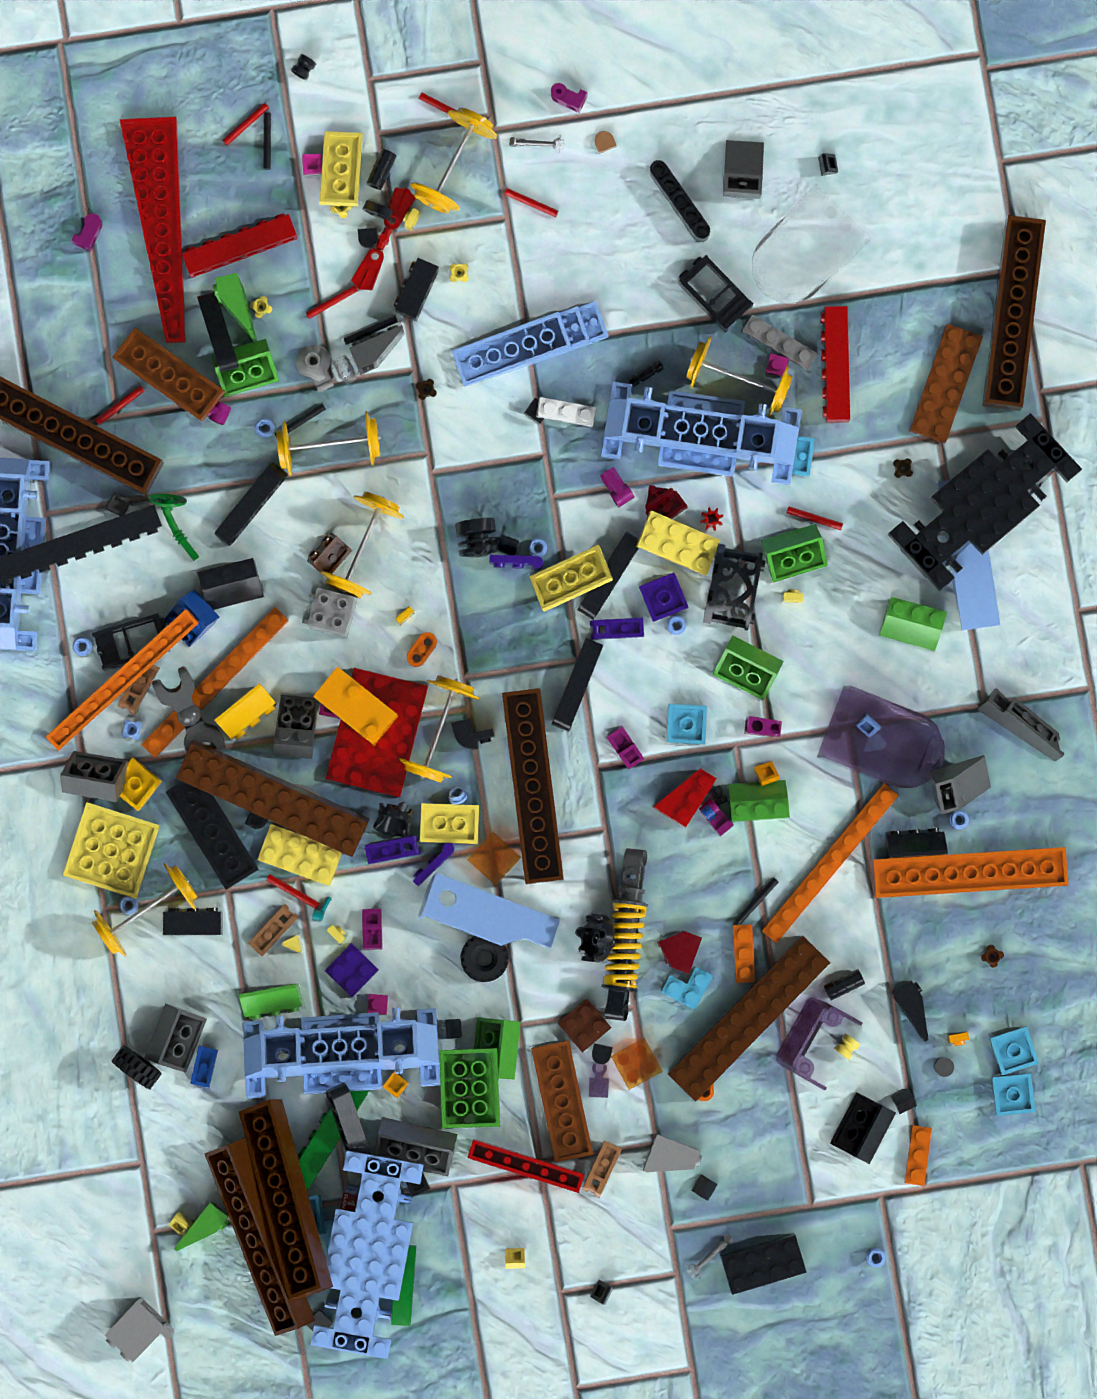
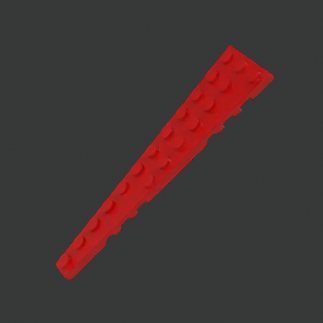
[120,117,186,343]

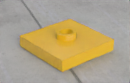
[120,757,162,811]

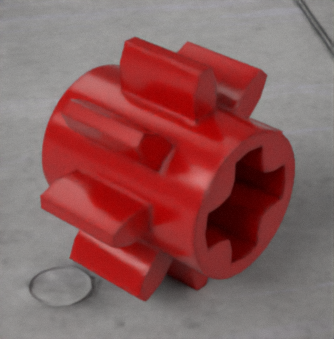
[700,507,724,531]

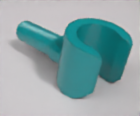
[312,897,332,922]

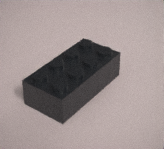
[720,1233,807,1295]

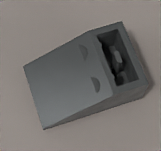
[723,140,764,199]
[349,325,405,375]
[273,695,319,759]
[929,755,991,815]

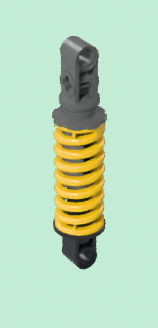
[601,848,648,1021]

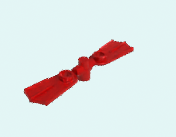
[351,187,416,291]

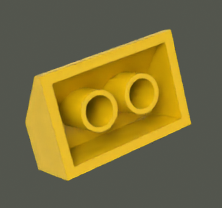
[215,683,277,740]

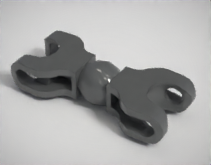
[152,666,226,752]

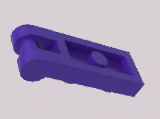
[489,555,543,570]
[590,617,644,640]
[365,835,421,865]
[413,843,455,887]

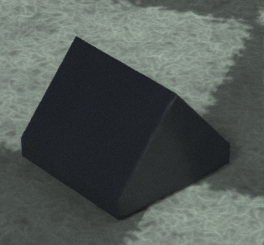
[818,153,838,176]
[891,1088,917,1114]
[691,1174,718,1201]
[590,1280,614,1305]

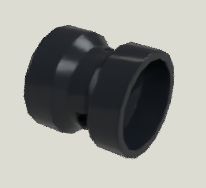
[291,54,317,80]

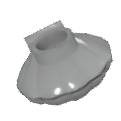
[296,345,334,393]

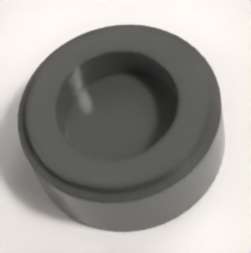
[934,1057,954,1077]

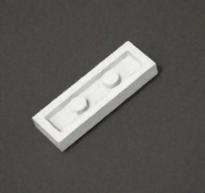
[536,397,596,427]

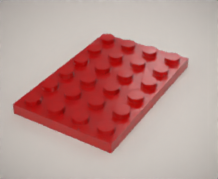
[326,668,428,798]

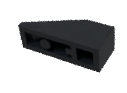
[891,981,929,1042]

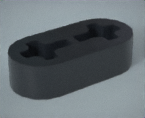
[362,200,393,221]

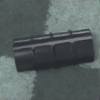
[366,149,397,190]
[824,969,865,1001]

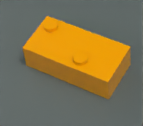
[313,666,398,746]

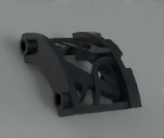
[703,543,766,631]

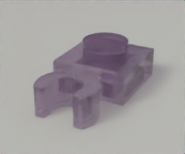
[589,1064,609,1098]

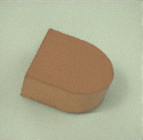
[595,131,617,154]

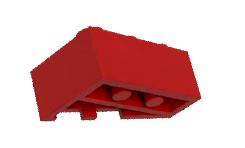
[653,768,717,828]

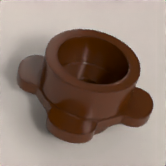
[981,945,1004,968]

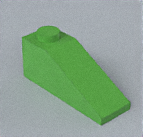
[174,1201,229,1251]

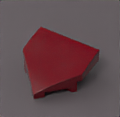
[645,485,688,519]
[657,931,702,974]

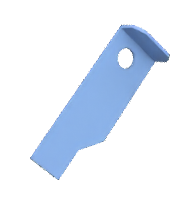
[418,873,560,948]

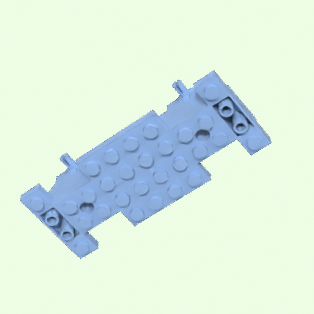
[601,382,802,485]
[0,458,50,652]
[243,1008,440,1099]
[311,1150,424,1359]

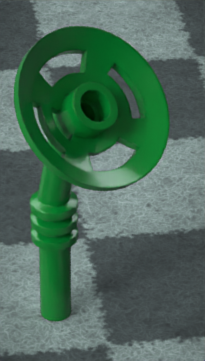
[148,493,199,561]

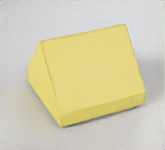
[282,935,302,953]
[169,1211,194,1237]

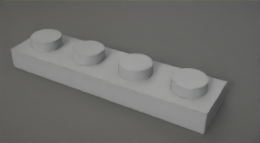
[742,314,817,370]

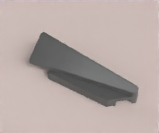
[978,688,1064,761]

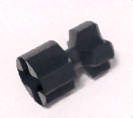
[710,785,728,806]

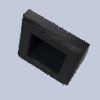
[498,534,519,555]
[445,1019,462,1039]

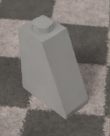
[643,1134,702,1172]

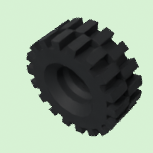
[460,936,509,982]
[111,1045,162,1090]

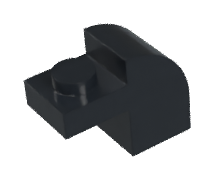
[451,718,494,750]

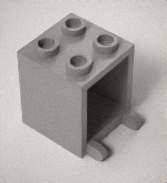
[302,587,357,638]
[105,1297,174,1362]

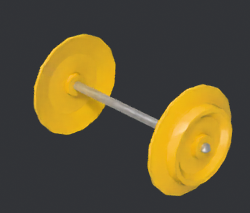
[410,107,497,214]
[686,337,793,418]
[275,411,381,476]
[320,491,404,599]
[399,675,480,783]
[92,862,198,957]

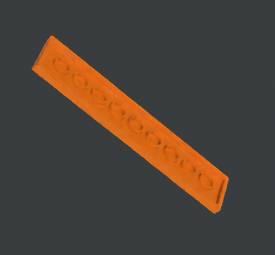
[873,847,1069,898]

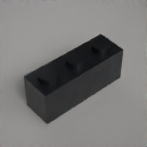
[393,258,439,322]
[163,908,223,935]

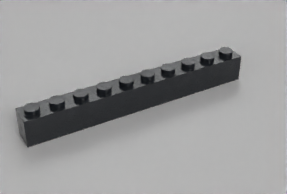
[0,505,162,586]

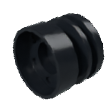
[455,518,499,558]

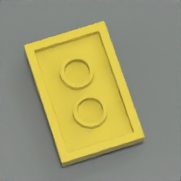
[420,803,479,844]

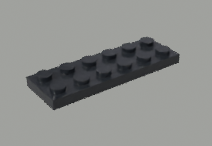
[166,781,259,890]

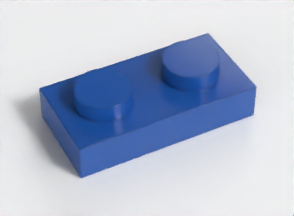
[190,1046,218,1088]

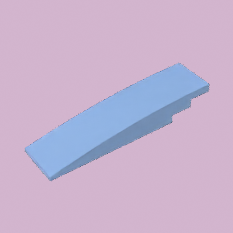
[452,301,609,387]
[937,480,1000,631]

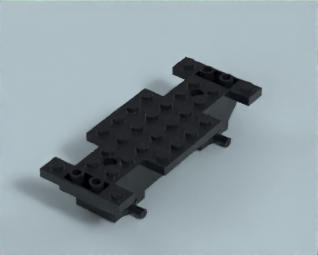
[888,413,1082,592]

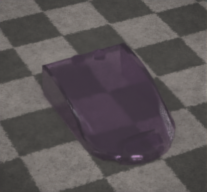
[817,686,945,788]

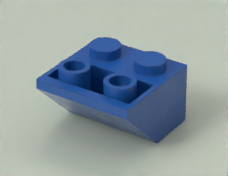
[165,590,220,647]

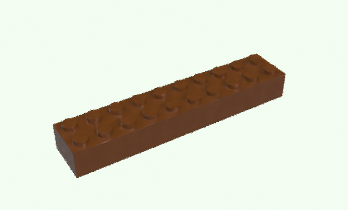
[982,215,1046,411]
[0,376,164,496]
[502,688,564,885]
[176,740,370,857]
[667,936,831,1102]
[238,1099,333,1300]
[204,1138,315,1336]

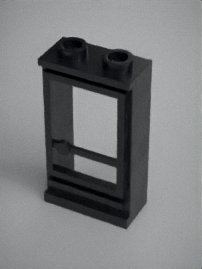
[678,255,754,333]
[92,613,171,671]

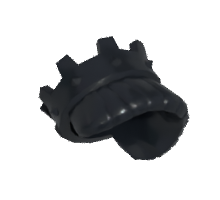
[373,802,414,837]

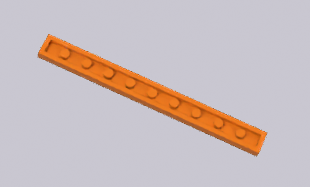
[141,607,289,758]
[46,608,199,751]
[762,783,899,943]

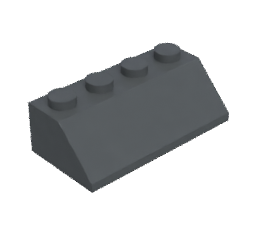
[374,1117,458,1176]

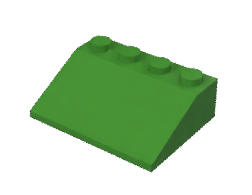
[213,273,257,342]
[439,1048,500,1128]

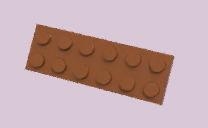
[909,324,983,444]
[112,328,225,422]
[531,1040,593,1163]

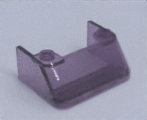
[776,997,863,1091]

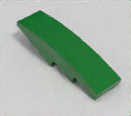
[391,1245,417,1326]

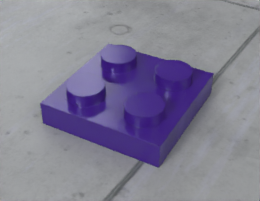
[639,572,689,622]
[325,943,379,998]

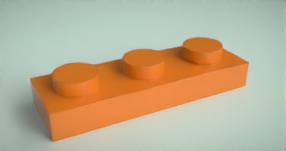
[733,924,755,983]
[904,1125,932,1186]

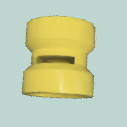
[834,1033,861,1060]

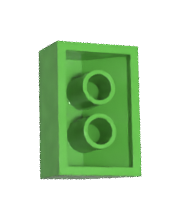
[211,339,279,397]
[761,523,828,583]
[879,597,947,651]
[712,635,784,701]
[728,780,790,822]
[239,984,303,1020]
[474,1017,521,1080]

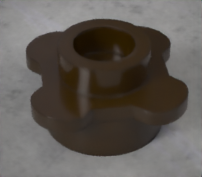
[416,379,437,400]
[893,458,913,478]

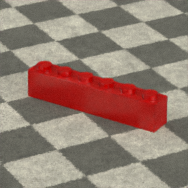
[182,213,298,278]
[820,306,850,423]
[468,1139,585,1193]

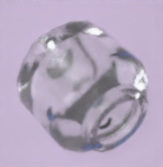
[331,355,359,385]

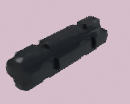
[628,360,664,387]

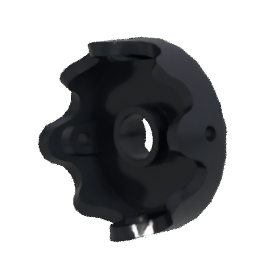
[575,913,615,963]

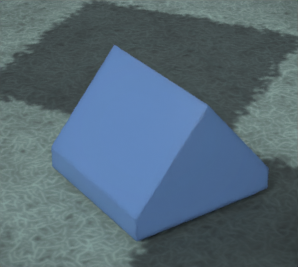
[855,712,881,738]

